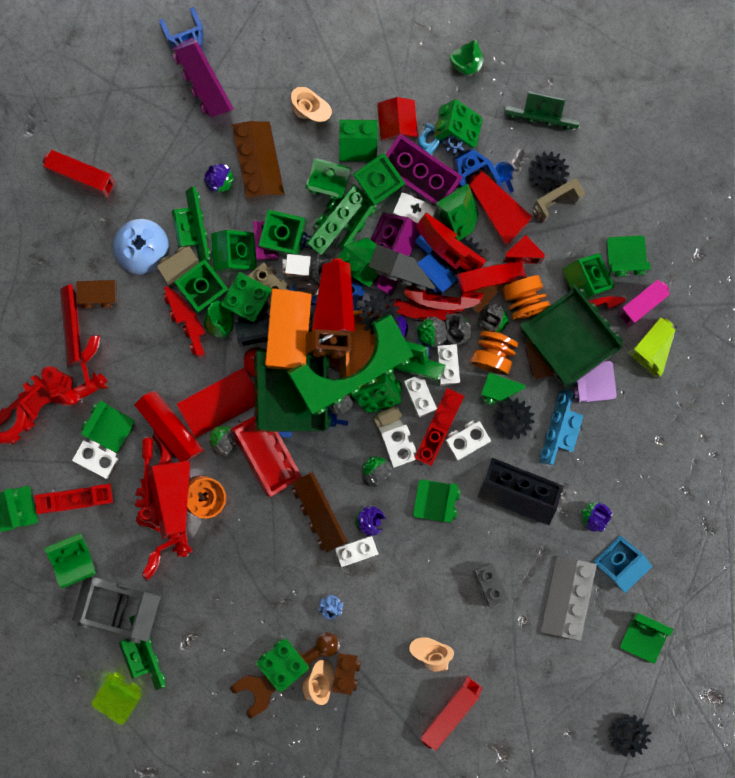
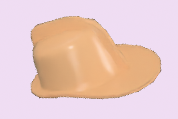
[291,87,332,122]
[409,638,454,672]
[302,660,335,705]

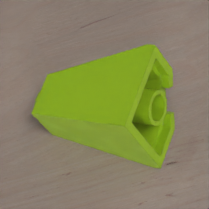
[629,318,675,379]

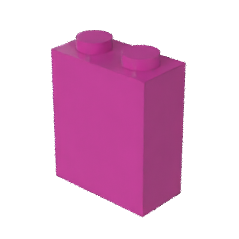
[617,280,670,328]

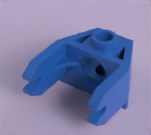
[159,7,204,49]
[453,149,502,188]

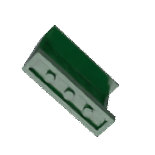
[519,285,623,389]
[254,352,331,432]

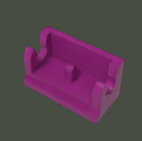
[253,221,278,262]

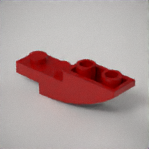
[416,212,486,271]
[162,286,206,358]
[386,298,464,322]
[415,387,465,466]

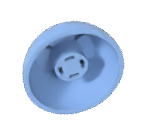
[113,219,169,275]

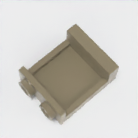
[532,178,586,223]

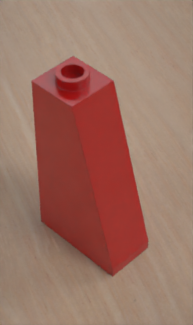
[42,149,115,199]
[469,171,533,248]
[312,258,355,332]
[147,461,190,541]
[420,676,483,751]

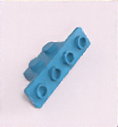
[539,389,584,465]

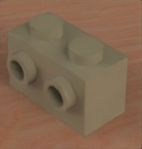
[157,246,200,288]
[248,262,289,307]

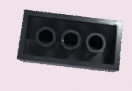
[234,311,313,347]
[477,457,563,525]

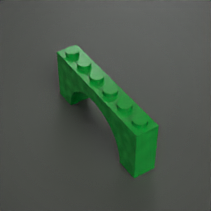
[287,314,414,415]

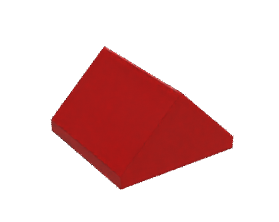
[377,97,418,141]
[503,235,545,264]

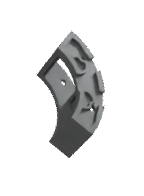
[72,576,161,644]

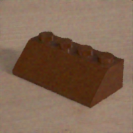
[232,121,285,202]
[291,472,348,553]

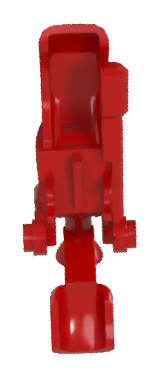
[0,335,109,445]
[134,430,193,582]

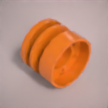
[502,275,550,320]
[471,331,519,375]
[187,476,226,519]

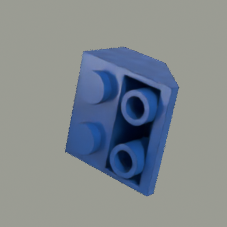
[417,252,458,296]

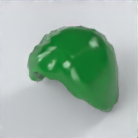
[449,39,484,75]
[204,300,234,338]

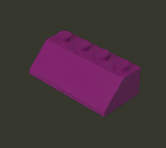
[172,37,234,117]
[386,133,463,205]
[352,212,419,296]

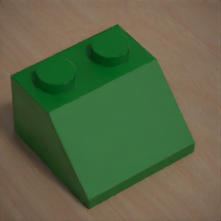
[339,119,378,162]
[436,184,479,241]
[259,209,307,256]
[211,230,257,272]
[337,238,379,287]
[562,253,615,300]
[174,259,228,314]
[479,373,526,406]

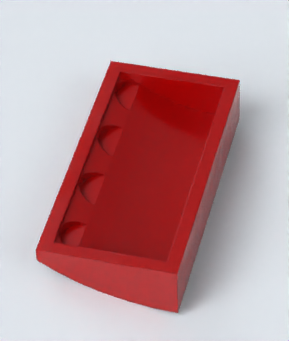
[60,284,82,367]
[177,367,255,438]
[134,391,205,462]
[230,416,302,497]

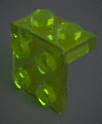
[92,671,144,725]

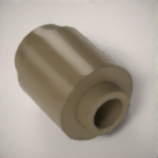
[372,406,402,431]

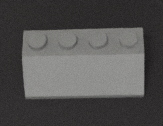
[541,556,597,641]

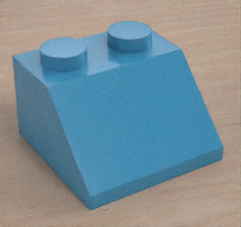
[593,535,652,593]

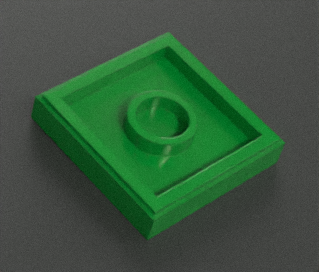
[353,152,406,206]

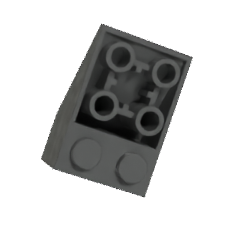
[369,244,435,291]

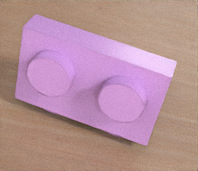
[574,361,617,403]

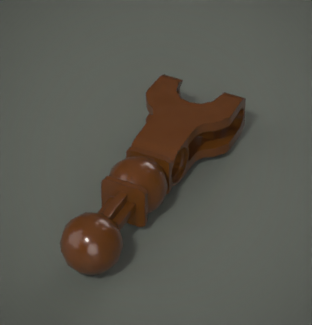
[229,632,340,719]

